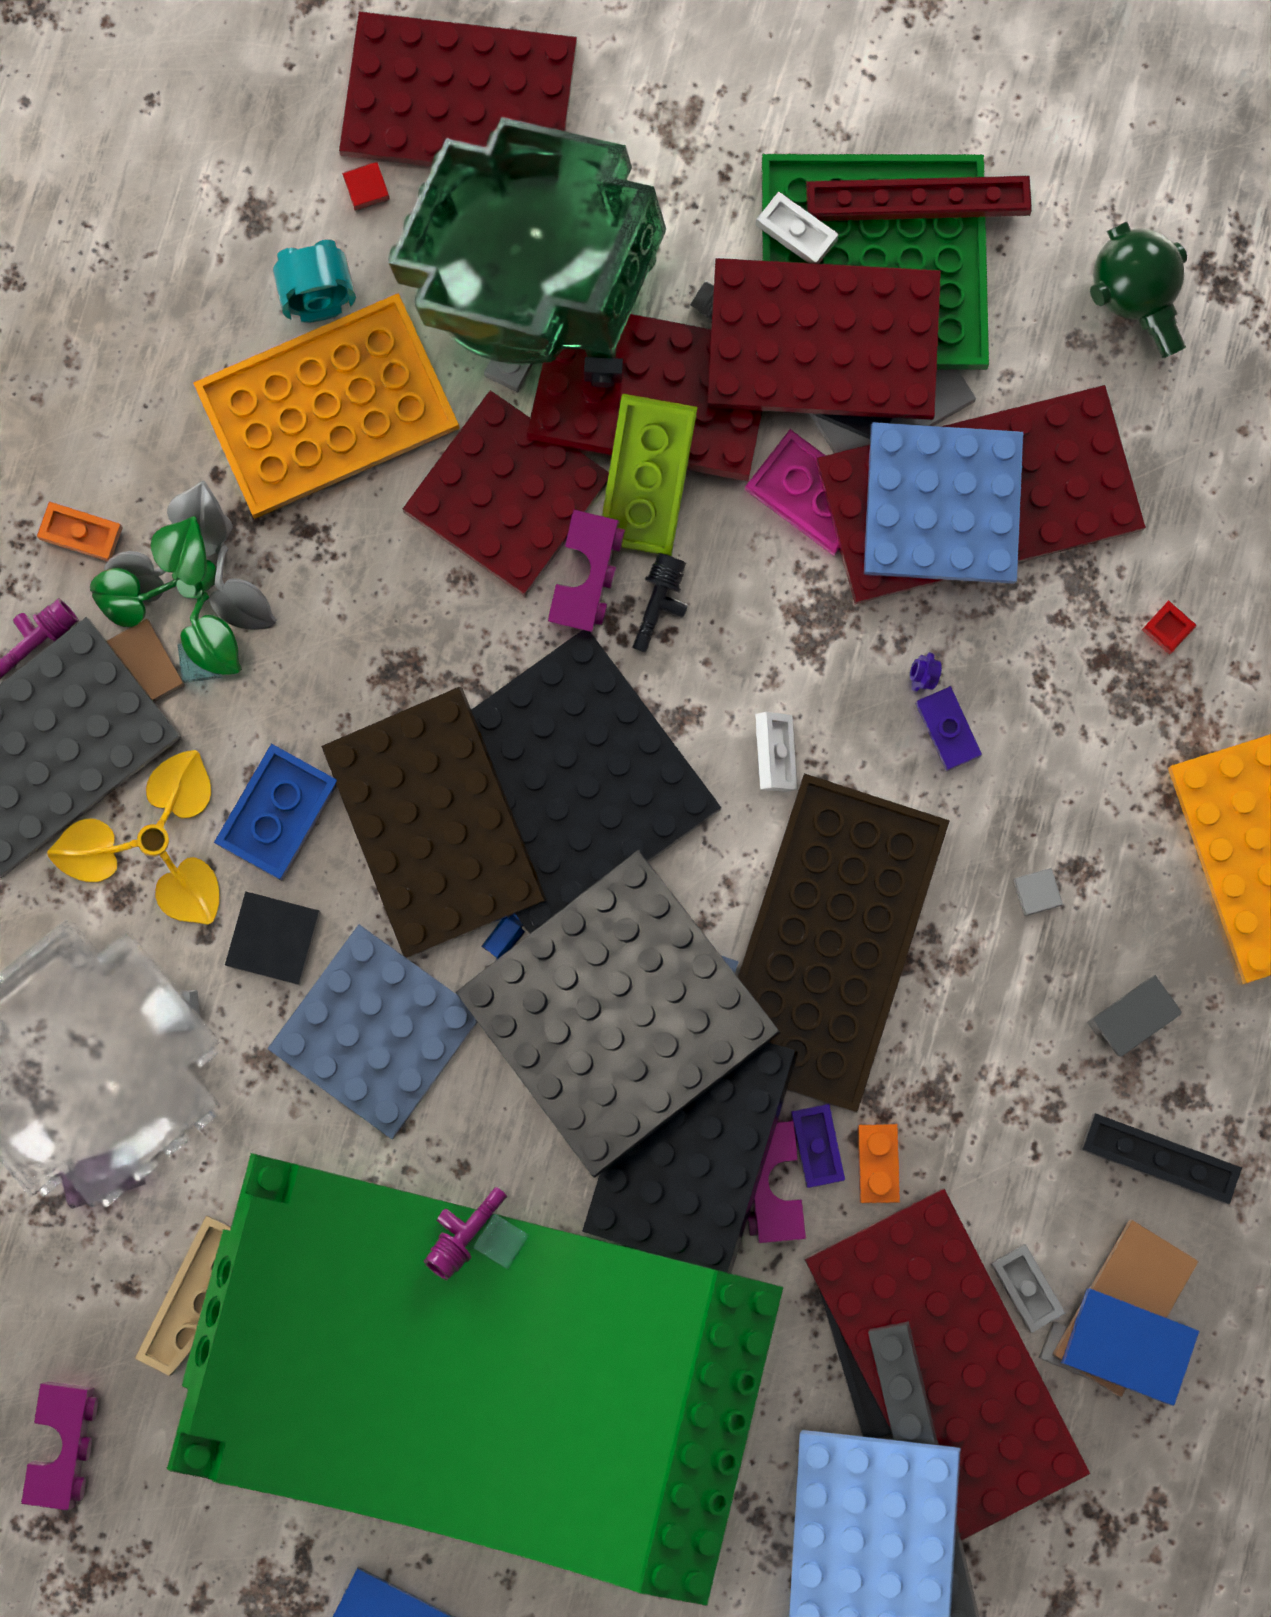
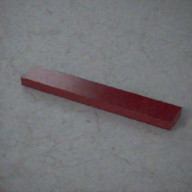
[806,176,1032,221]

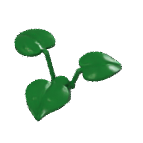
[90,516,242,675]

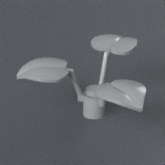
[104,481,277,630]

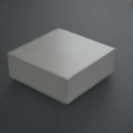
[1014,868,1063,916]

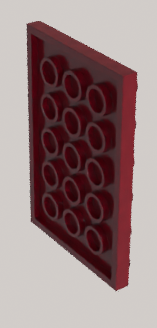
[339,11,577,182]
[707,258,941,420]
[527,300,762,481]

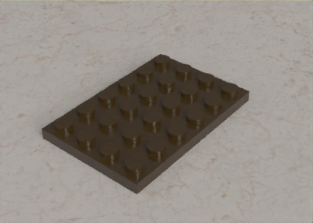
[321,687,547,958]

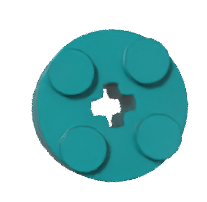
[273,239,356,322]

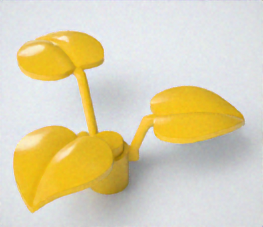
[47,750,219,925]

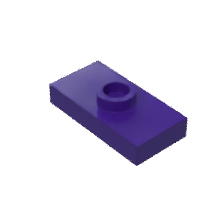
[915,686,982,772]

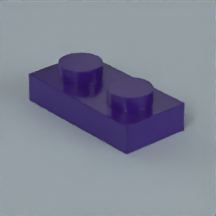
[791,1104,845,1188]

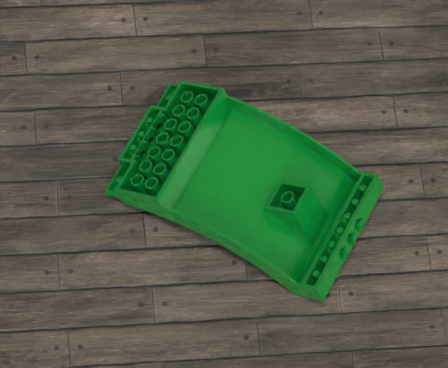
[167,1153,783,1606]

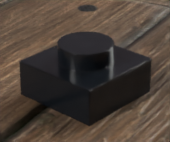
[584,357,623,388]

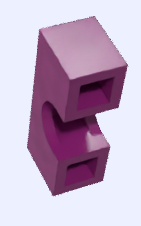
[548,510,625,632]
[748,1121,806,1243]
[21,1381,98,1510]

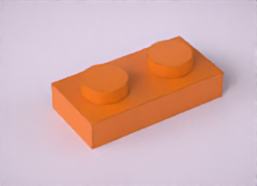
[37,501,123,561]
[858,1124,900,1203]

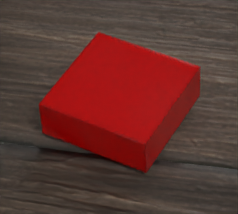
[342,162,390,211]
[1142,600,1197,655]

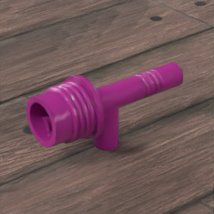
[0,598,79,679]
[424,1187,507,1281]

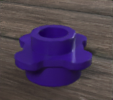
[910,652,942,692]

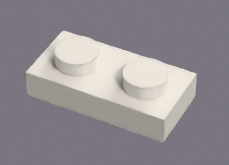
[756,192,839,264]
[755,712,797,792]

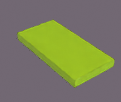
[602,394,698,556]

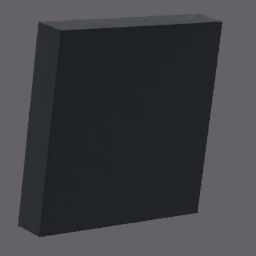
[225,891,321,985]

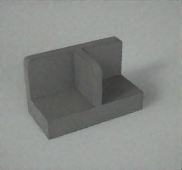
[1087,975,1182,1057]

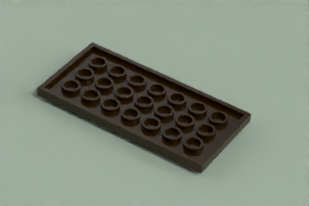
[738,773,950,1113]

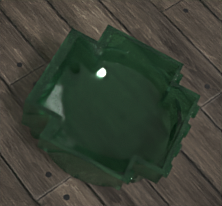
[388,117,667,365]

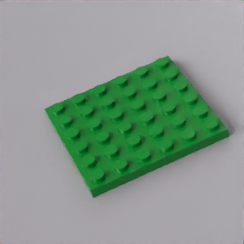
[761,154,989,370]

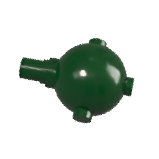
[1090,221,1187,358]

